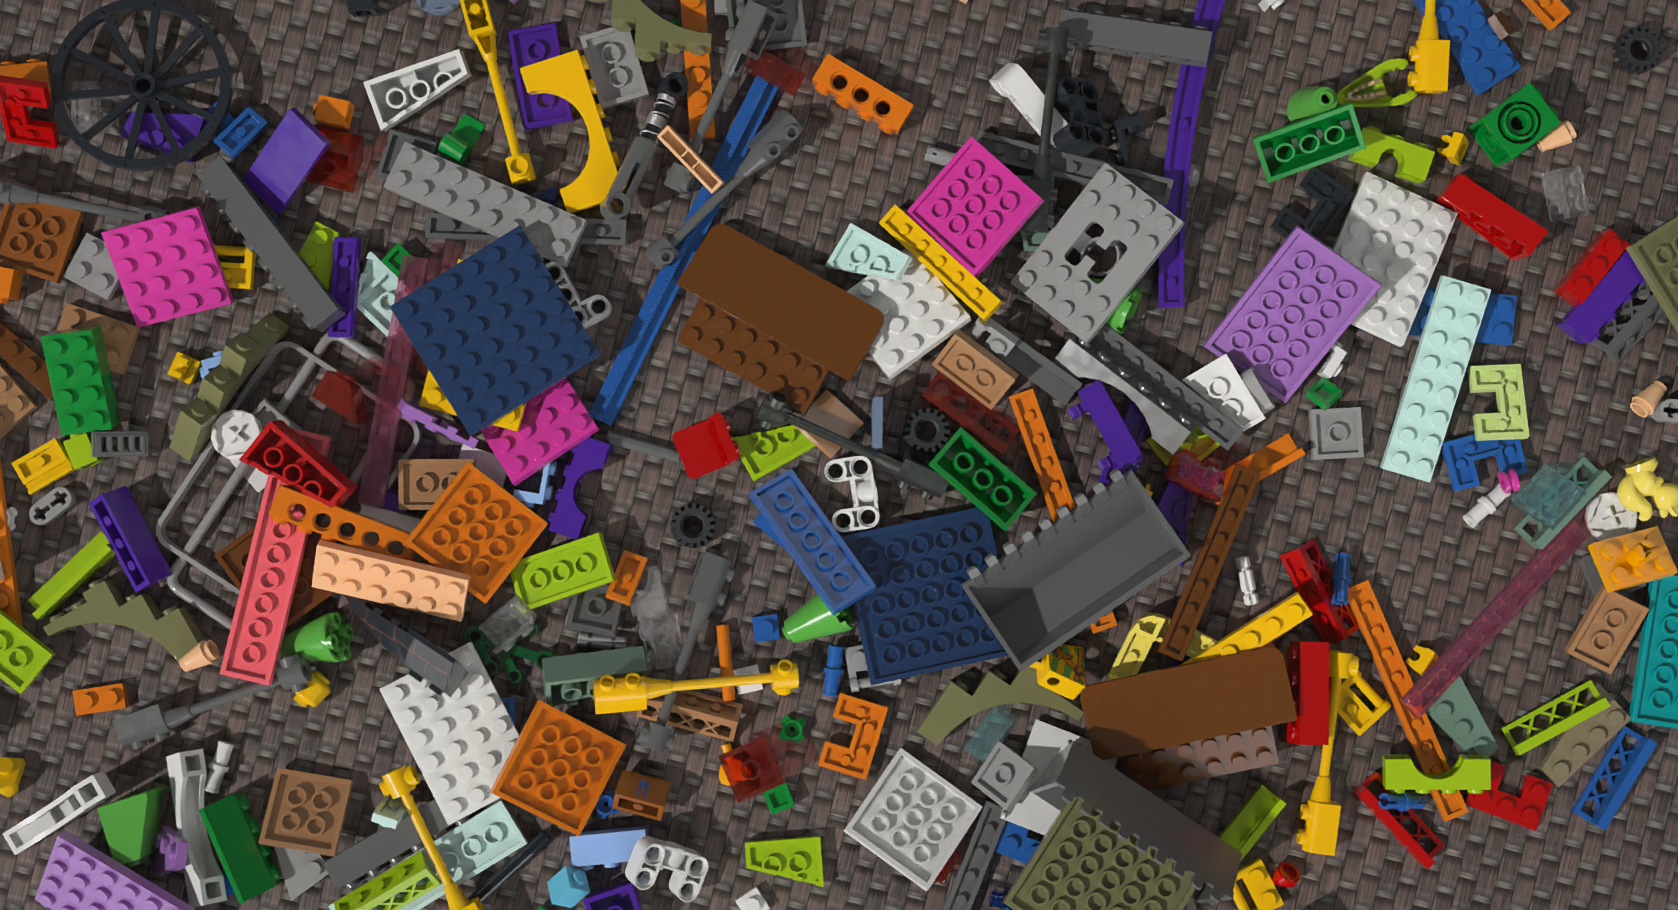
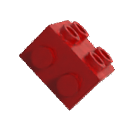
[672,412,741,479]

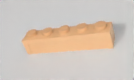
[657,125,725,194]

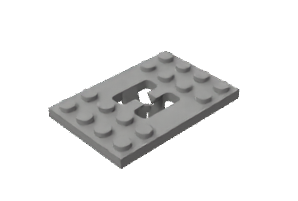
[1010,163,1185,344]

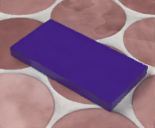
[507,22,574,130]
[243,107,331,214]

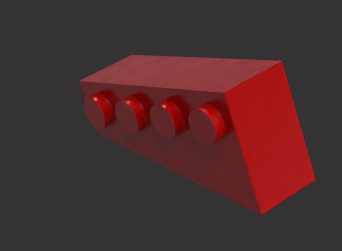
[1435,173,1548,261]
[239,420,358,508]
[1281,641,1329,745]

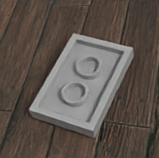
[580,27,650,110]

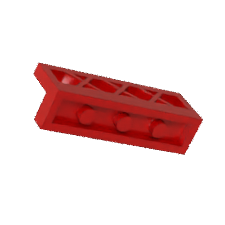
[1280,539,1359,644]
[1353,771,1445,869]

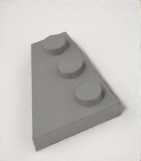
[275,847,328,901]

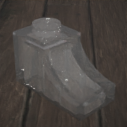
[630,565,670,621]

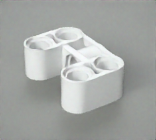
[824,456,879,532]
[625,836,709,902]

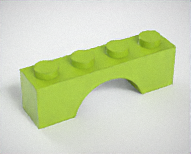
[1382,754,1491,794]

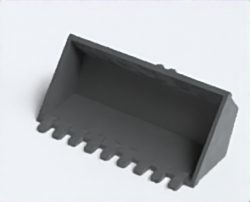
[961,469,1191,672]
[1029,741,1242,903]

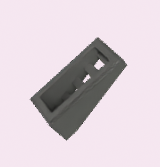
[91,431,148,457]

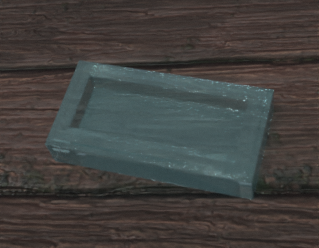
[963,707,1013,763]

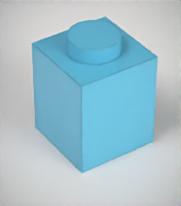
[547,866,590,908]

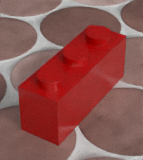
[1553,229,1629,306]

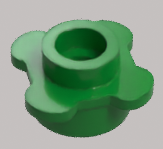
[779,716,806,743]

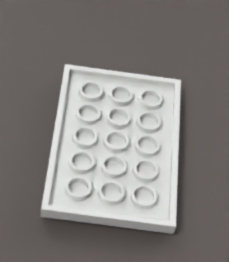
[1332,172,1458,347]
[379,642,519,825]

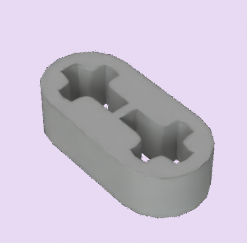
[1241,367,1275,414]
[29,487,76,525]

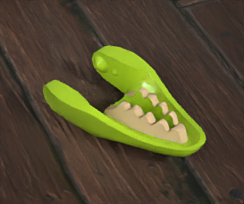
[1337,59,1417,107]

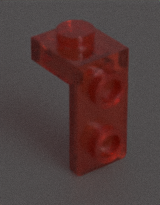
[744,50,805,96]

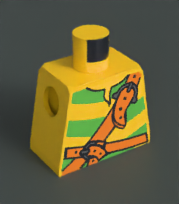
[1029,644,1086,700]

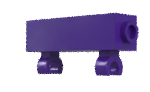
[1067,380,1145,473]

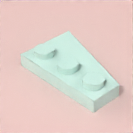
[825,223,913,281]

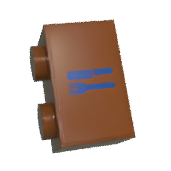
[612,770,671,821]

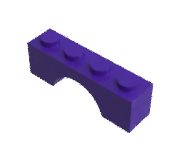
[547,437,612,540]

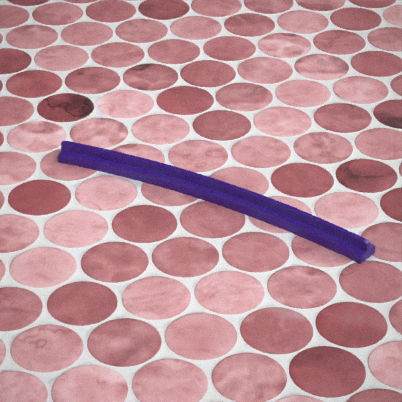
[1157,0,1225,309]

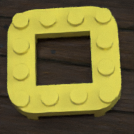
[1107,613,1217,681]

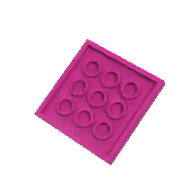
[906,136,1044,278]
[101,206,234,328]
[481,378,600,486]

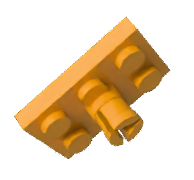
[1587,526,1678,593]

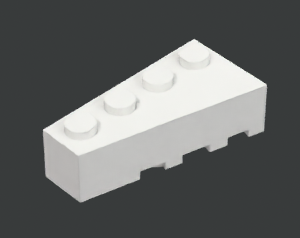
[363,49,472,132]

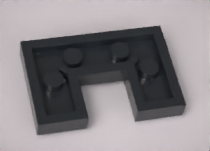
[1269,166,1354,241]

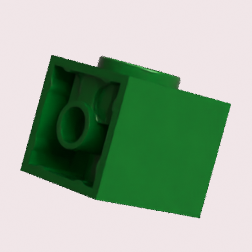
[1467,83,1561,168]

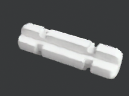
[1235,556,1259,606]

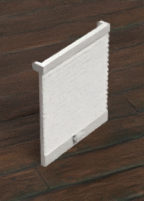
[1000,719,1119,835]

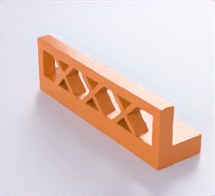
[1200,433,1305,505]

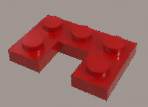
[0,75,60,149]
[1463,760,1553,831]

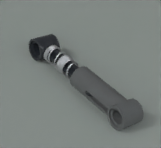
[600,72,689,221]

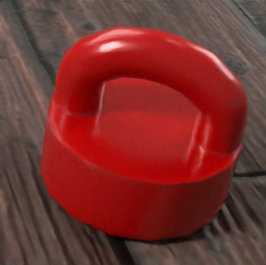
[1272,862,1301,888]

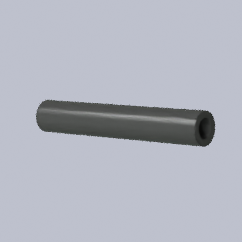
[606,431,680,463]

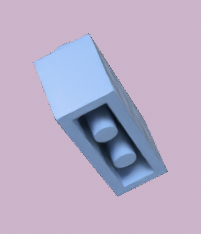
[569,826,650,870]

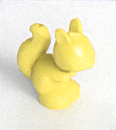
[1617,457,1678,521]

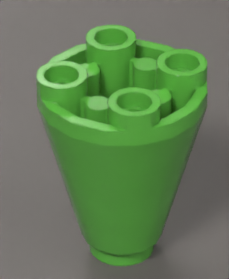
[280,612,353,663]

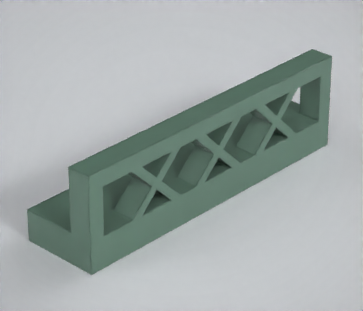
[1513,456,1612,549]

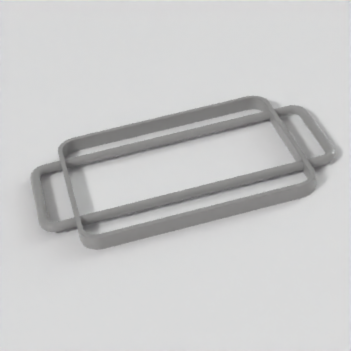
[156,333,422,629]

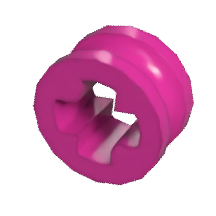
[1498,469,1520,494]

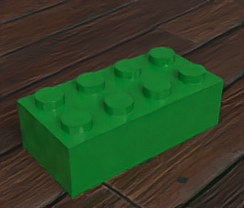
[40,325,121,436]

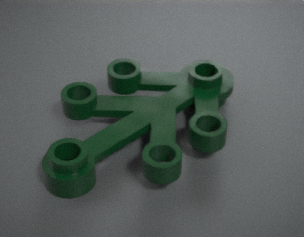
[463,612,556,684]

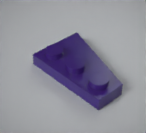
[1156,477,1194,567]

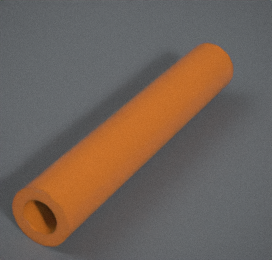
[716,625,735,701]

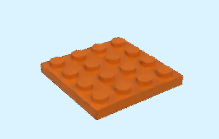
[404,461,548,604]
[490,700,626,836]

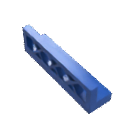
[1571,726,1657,830]

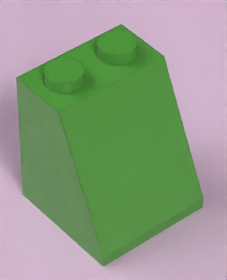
[97,785,164,868]

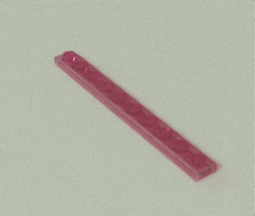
[357,254,430,507]
[1400,520,1587,719]

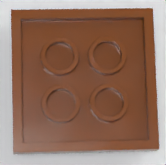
[0,203,85,284]

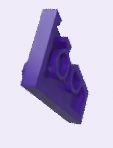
[120,112,205,163]

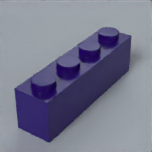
[1557,249,1645,344]
[88,486,173,592]

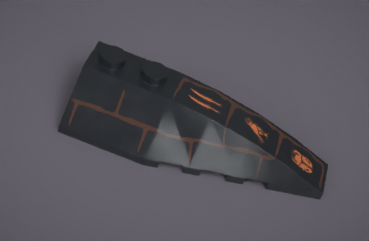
[344,595,469,697]

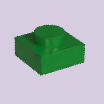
[381,243,418,279]
[1306,377,1343,411]
[762,781,795,815]

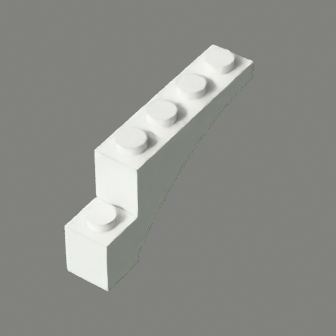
[2,771,117,855]

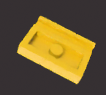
[11,438,75,495]

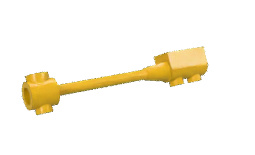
[460,0,536,185]
[1407,0,1450,94]
[1296,649,1359,856]
[593,660,799,714]
[379,765,485,910]

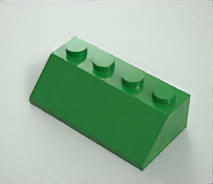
[1252,102,1366,183]
[928,427,1037,531]
[198,791,281,904]

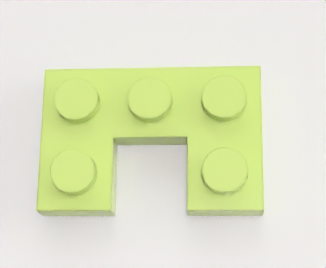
[1468,364,1529,441]

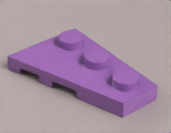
[397,398,479,449]
[152,825,189,875]

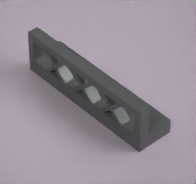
[1589,281,1665,366]
[1002,339,1082,406]

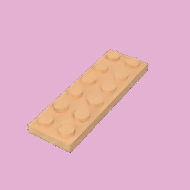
[312,540,471,622]

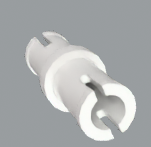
[1463,484,1511,528]
[205,740,234,794]

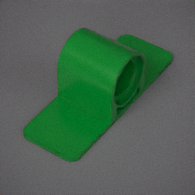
[438,114,484,166]

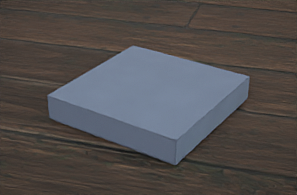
[871,397,883,450]

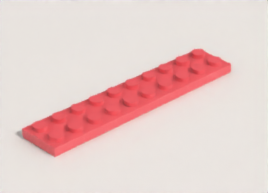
[220,428,332,686]

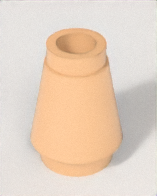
[1536,120,1577,152]
[1630,381,1667,417]
[179,640,220,672]

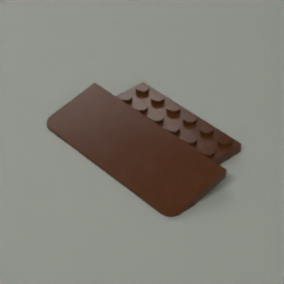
[677,224,884,414]
[1080,646,1297,790]

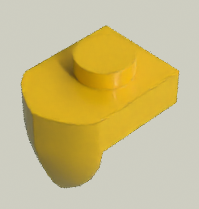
[0,757,26,797]

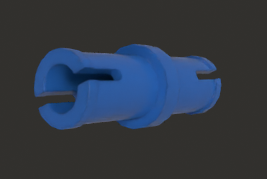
[1331,553,1352,605]
[822,644,845,697]
[1378,791,1426,811]

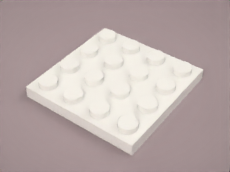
[846,248,971,380]
[843,748,982,891]

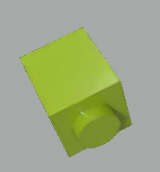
[63,432,106,470]

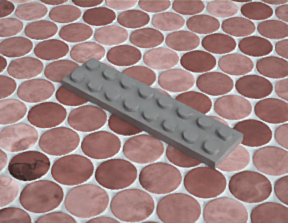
[383,142,588,267]

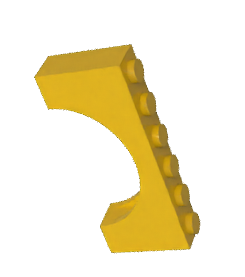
[520,50,627,214]

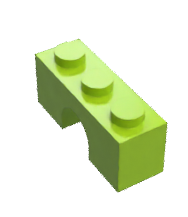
[1348,126,1435,184]

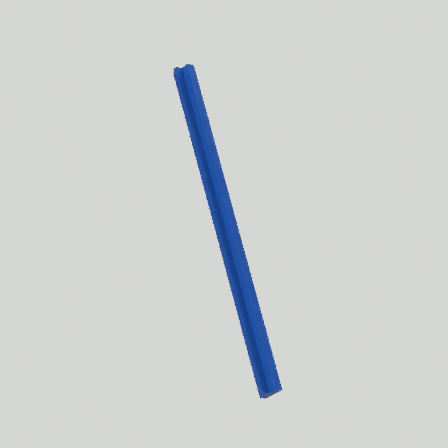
[589,57,788,426]

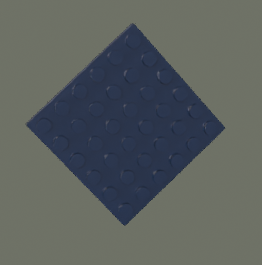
[389,225,602,437]
[841,507,1008,685]

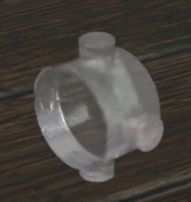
[1188,166,1200,187]

